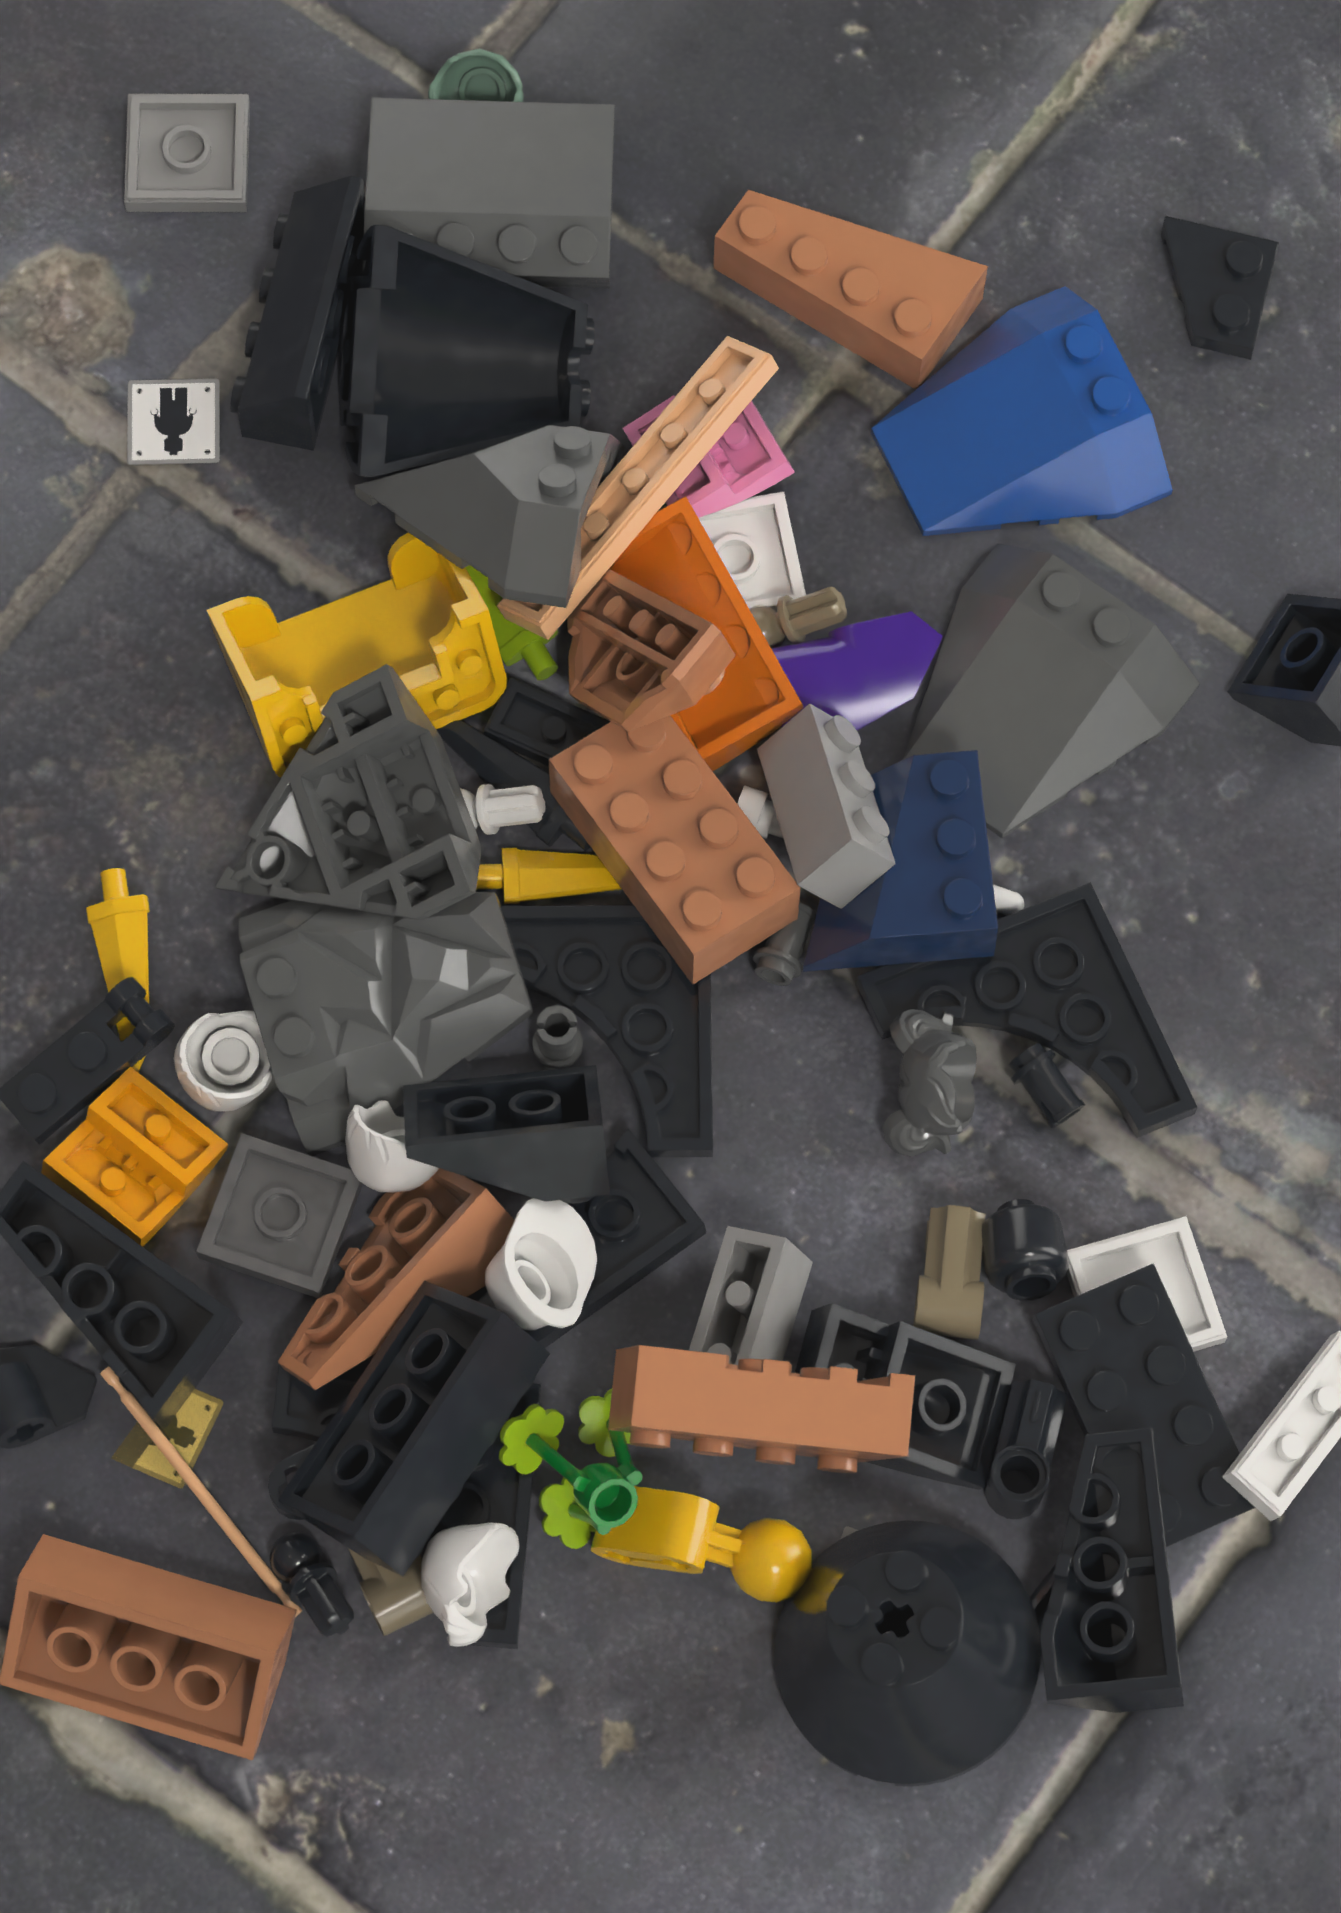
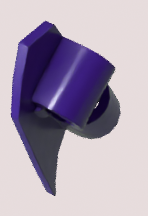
[772,611,943,731]

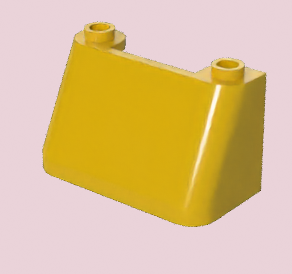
[207,532,507,778]

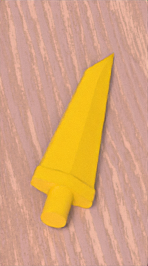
[476,848,622,905]
[86,868,150,1072]

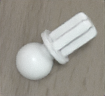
[460,784,546,835]

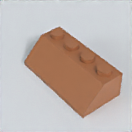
[0,1534,297,1761]

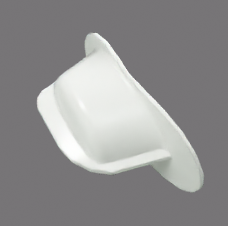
[485,1198,597,1330]

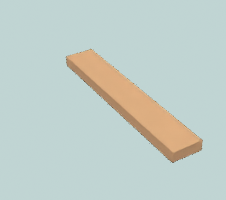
[497,336,779,640]

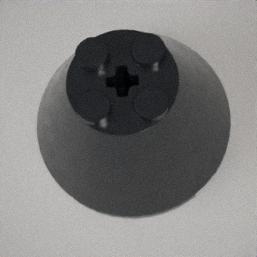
[775,1520,1042,1787]

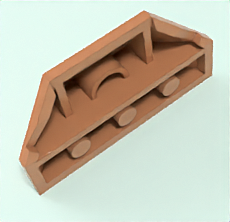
[567,569,736,732]

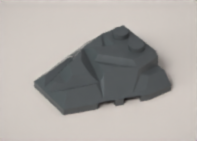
[238,892,534,1156]

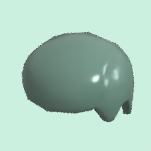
[428,48,524,102]

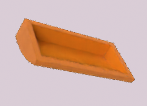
[609,496,804,771]

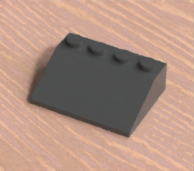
[363,98,615,288]

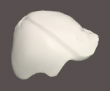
[173,1010,273,1112]
[345,1100,439,1192]
[421,1523,519,1647]

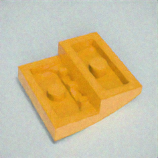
[41,1066,228,1247]

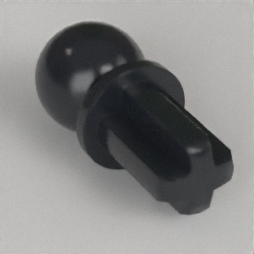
[269,1531,354,1637]

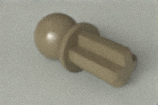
[749,587,847,649]

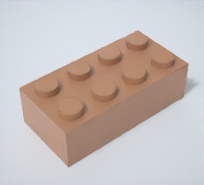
[549,716,800,984]

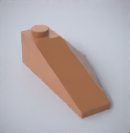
[278,1168,514,1390]

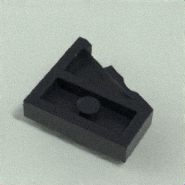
[1161,216,1279,360]

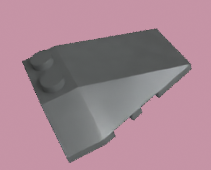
[903,543,1200,838]

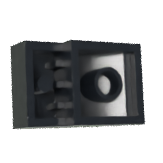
[795,1303,1016,1490]

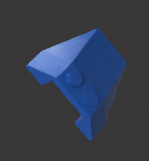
[871,286,1173,536]

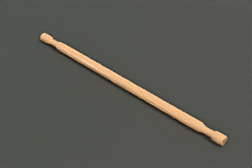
[100,1366,303,1617]

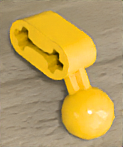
[590,1486,812,1602]

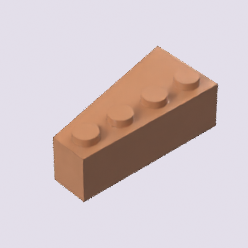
[713,190,988,390]
[608,1345,915,1473]

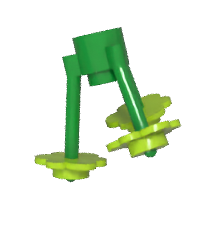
[499,1389,643,1549]

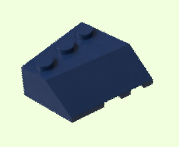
[803,750,998,972]

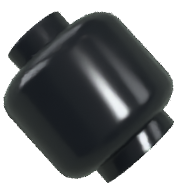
[981,1199,1069,1301]

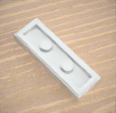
[1222,1331,1341,1521]

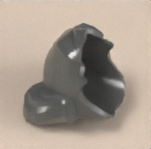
[882,1009,977,1157]

